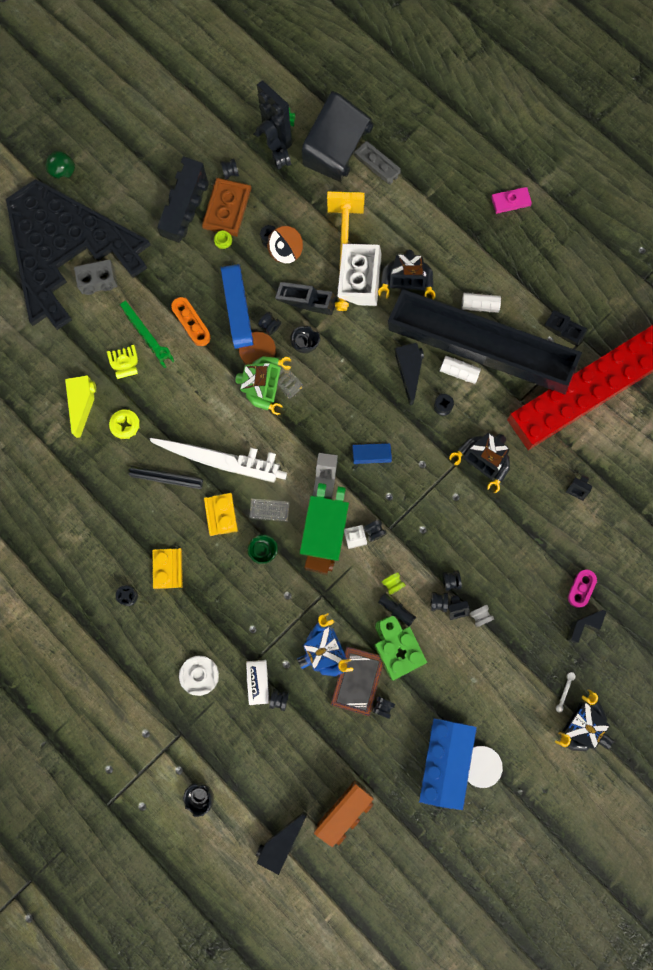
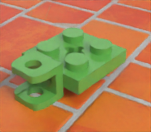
[374,616,427,681]

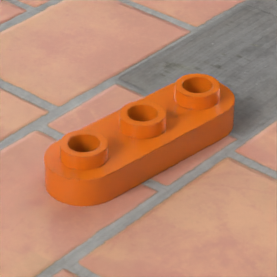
[172,297,210,346]

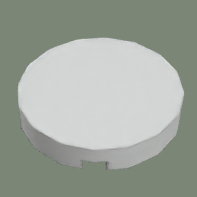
[179,655,219,696]
[468,746,503,788]

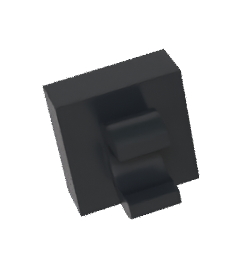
[566,475,593,501]
[448,595,469,620]

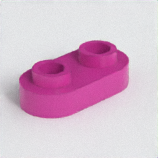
[568,570,597,608]

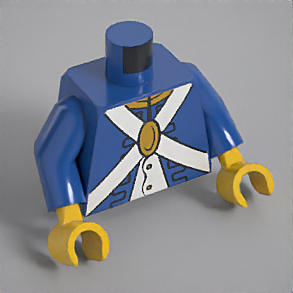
[297,613,353,676]

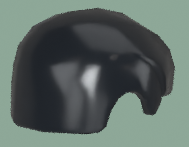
[290,326,320,354]
[183,782,214,817]

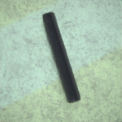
[128,466,203,489]

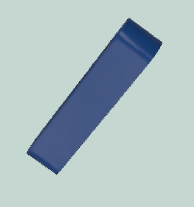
[221,264,254,349]

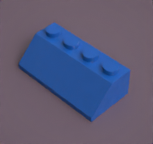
[419,719,477,810]

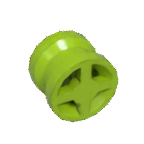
[382,572,406,595]

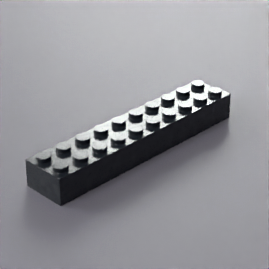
[388,289,582,395]

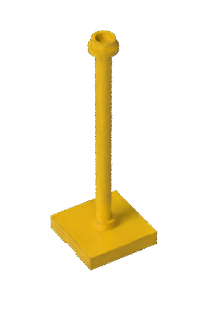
[327,192,365,311]

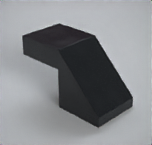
[566,610,607,643]

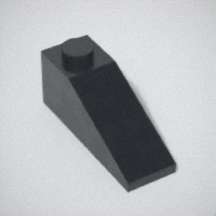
[394,343,424,406]
[255,812,307,875]

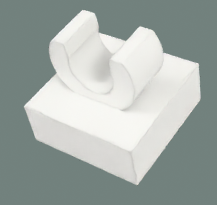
[344,525,367,549]

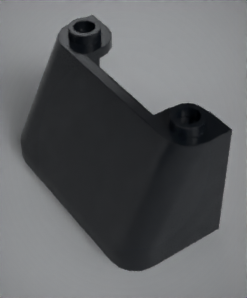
[302,91,374,182]

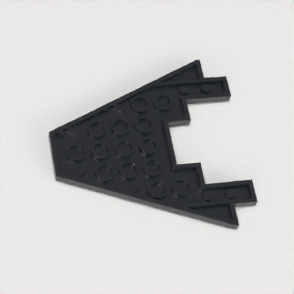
[6,179,151,330]

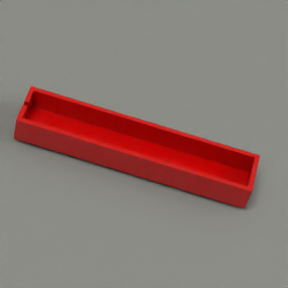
[507,325,653,450]

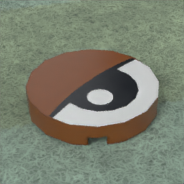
[267,226,303,263]

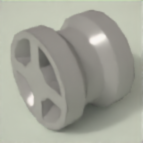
[469,605,494,628]

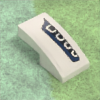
[246,660,269,705]

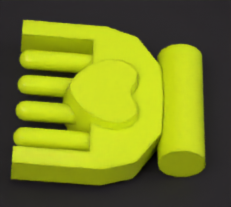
[107,345,138,379]

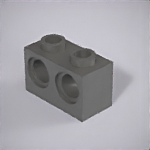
[74,260,118,295]

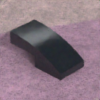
[545,310,587,347]

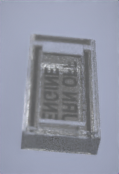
[249,499,290,522]

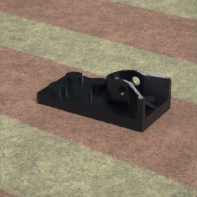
[253,80,292,152]

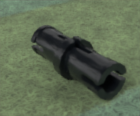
[378,593,416,627]

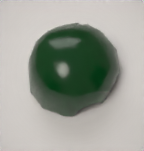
[45,151,75,179]
[247,535,278,564]

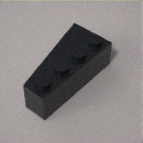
[157,156,209,243]

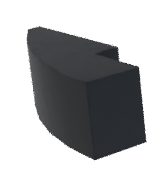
[275,282,337,315]

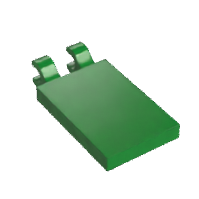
[119,300,175,368]
[300,483,349,561]

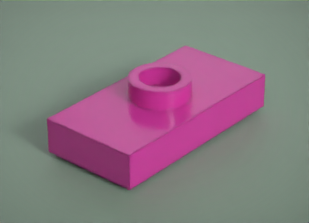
[491,187,532,214]

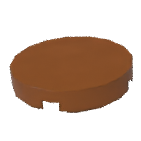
[239,332,276,365]

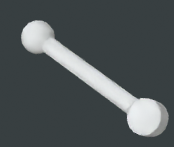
[556,673,575,712]

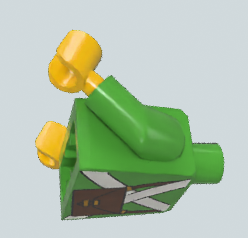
[236,356,291,415]

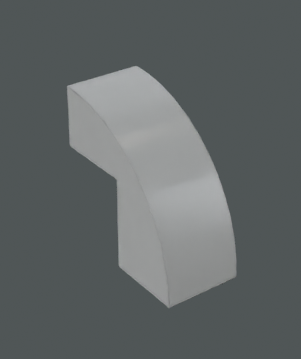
[313,453,338,500]

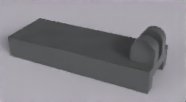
[354,141,400,185]

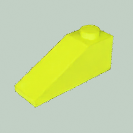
[65,376,96,438]

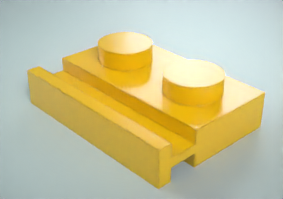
[204,493,238,536]
[153,548,182,589]

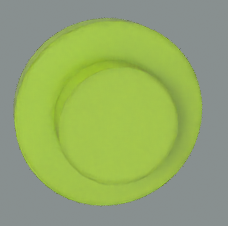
[214,231,232,249]

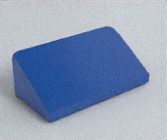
[353,443,392,464]

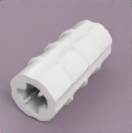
[462,293,501,313]
[440,356,481,384]

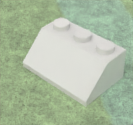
[338,244,382,306]

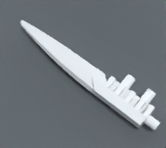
[150,438,287,483]

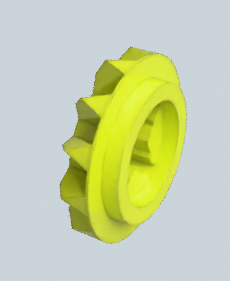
[109,410,140,439]

